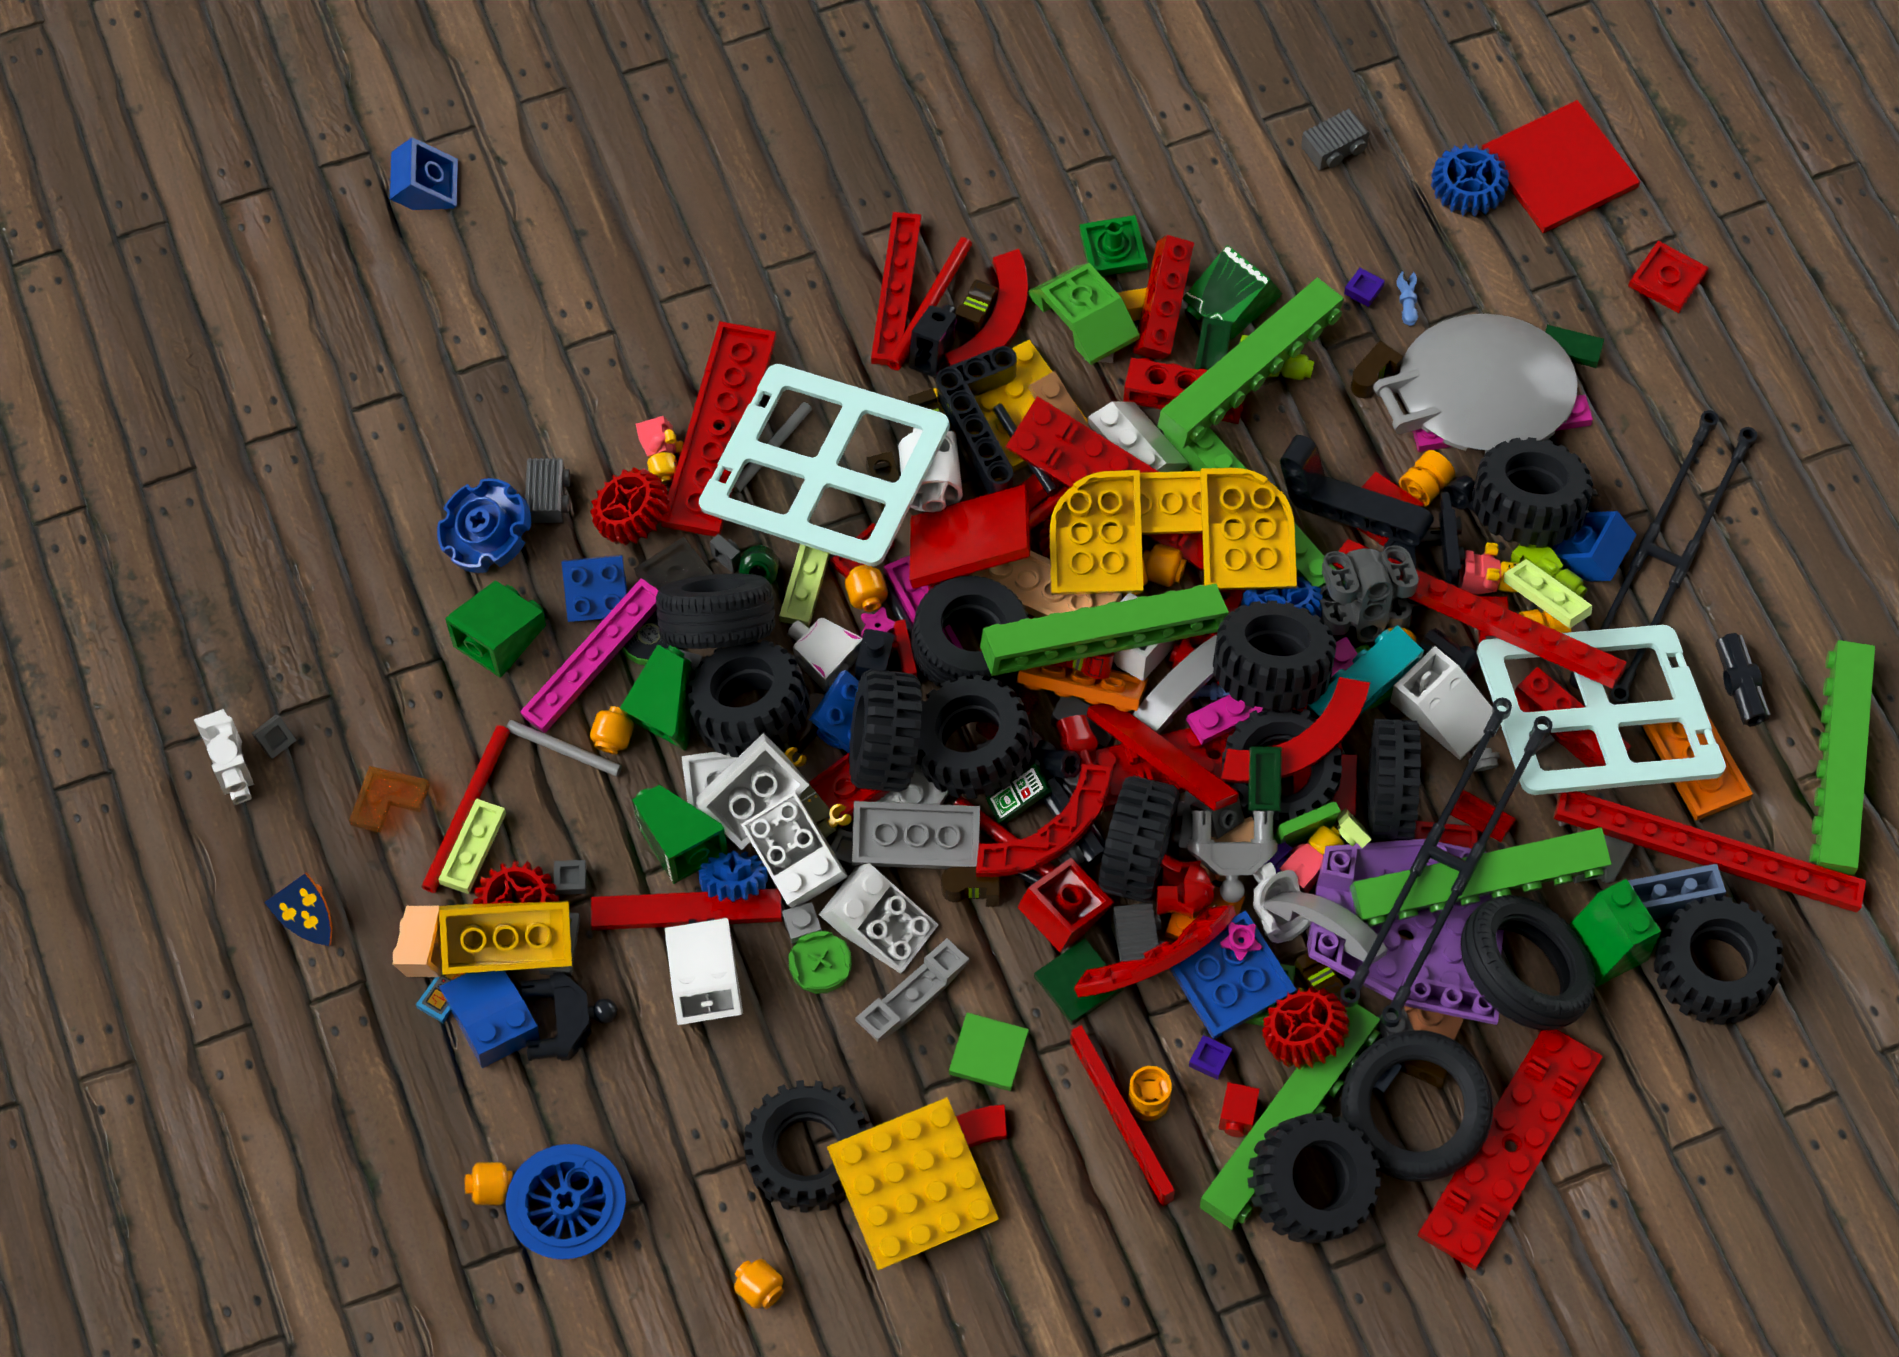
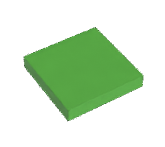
[1273,801,1341,847]
[949,1012,1029,1091]

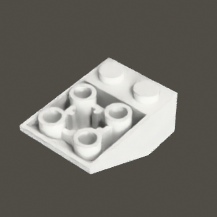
[1390,646,1492,760]
[741,791,848,908]
[819,863,939,973]
[665,918,743,1025]

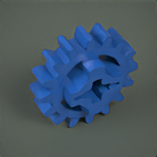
[699,851,768,902]

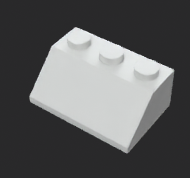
[1088,401,1189,472]
[696,733,809,850]

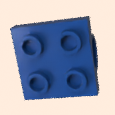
[561,555,627,622]
[809,670,859,753]

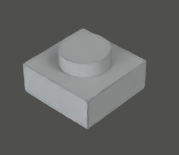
[782,902,822,944]

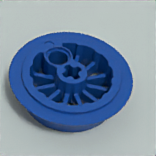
[506,1144,626,1259]

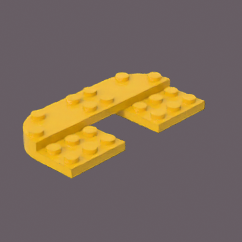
[1050,468,1297,595]

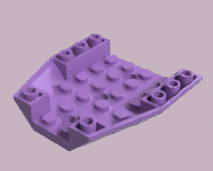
[1307,839,1511,1025]

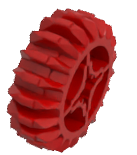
[590,467,670,546]
[473,860,559,904]
[1262,986,1350,1070]

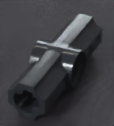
[1715,633,1770,727]
[1042,777,1106,866]

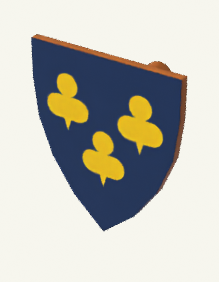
[265,872,332,946]

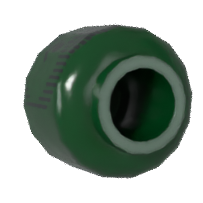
[739,545,779,584]

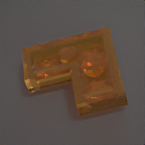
[349,766,430,833]

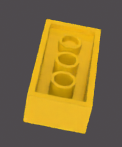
[439,902,572,974]

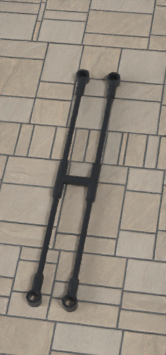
[1569,410,1757,705]
[1340,697,1553,1028]

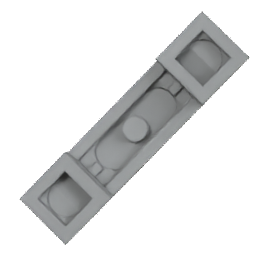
[1133,635,1217,734]
[1263,891,1388,964]
[855,938,969,1041]

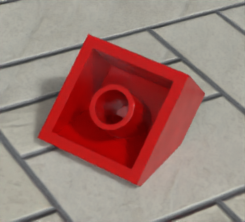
[1017,858,1114,952]

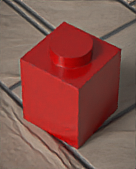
[1218,1082,1260,1137]

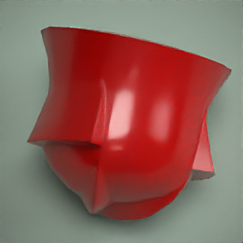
[1156,854,1215,919]

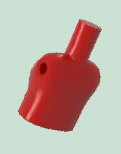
[1056,715,1098,765]

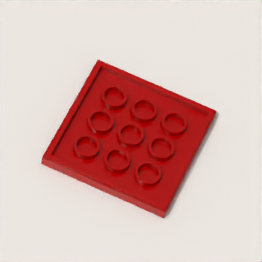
[1481,100,1641,233]
[909,484,1030,589]

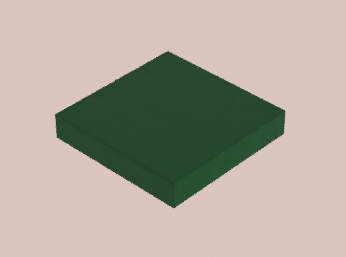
[1034,938,1123,1025]

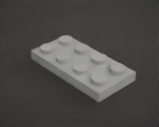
[852,801,980,869]

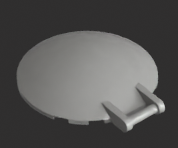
[1373,314,1578,453]

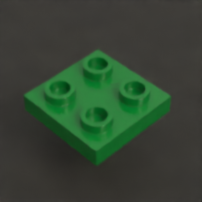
[1079,215,1148,276]

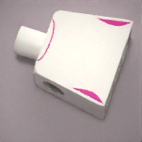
[788,618,862,693]

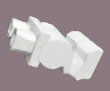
[194,709,254,805]

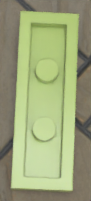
[779,544,830,628]
[1504,559,1592,629]
[438,799,506,894]
[1337,808,1372,848]

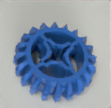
[1431,143,1509,217]
[1241,577,1323,617]

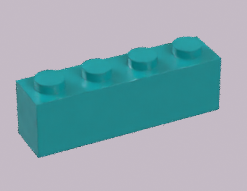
[1307,625,1424,719]

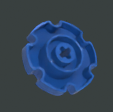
[437,478,531,573]

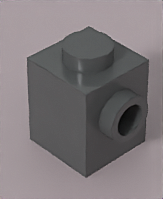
[1190,796,1244,839]

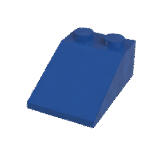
[439,970,540,1068]

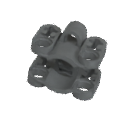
[1320,546,1419,643]

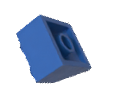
[390,137,458,210]
[1552,511,1637,582]

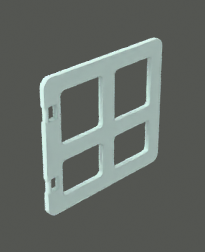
[699,364,950,566]
[1477,625,1726,795]

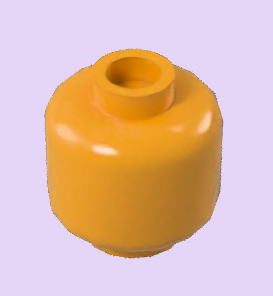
[1142,543,1187,587]
[845,565,888,612]
[590,706,634,754]
[465,1162,513,1205]
[734,1259,784,1309]

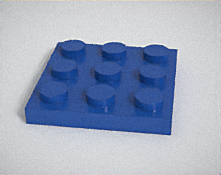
[1169,911,1297,1040]

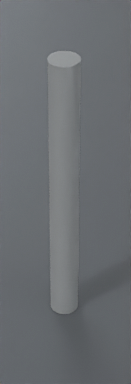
[733,402,812,493]
[506,720,622,777]

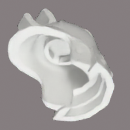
[1253,862,1311,943]

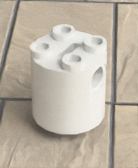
[898,428,963,512]

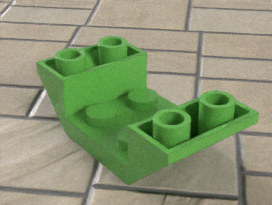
[1028,263,1140,365]

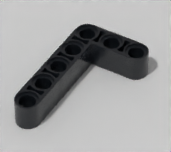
[936,346,1017,494]
[1280,435,1434,546]

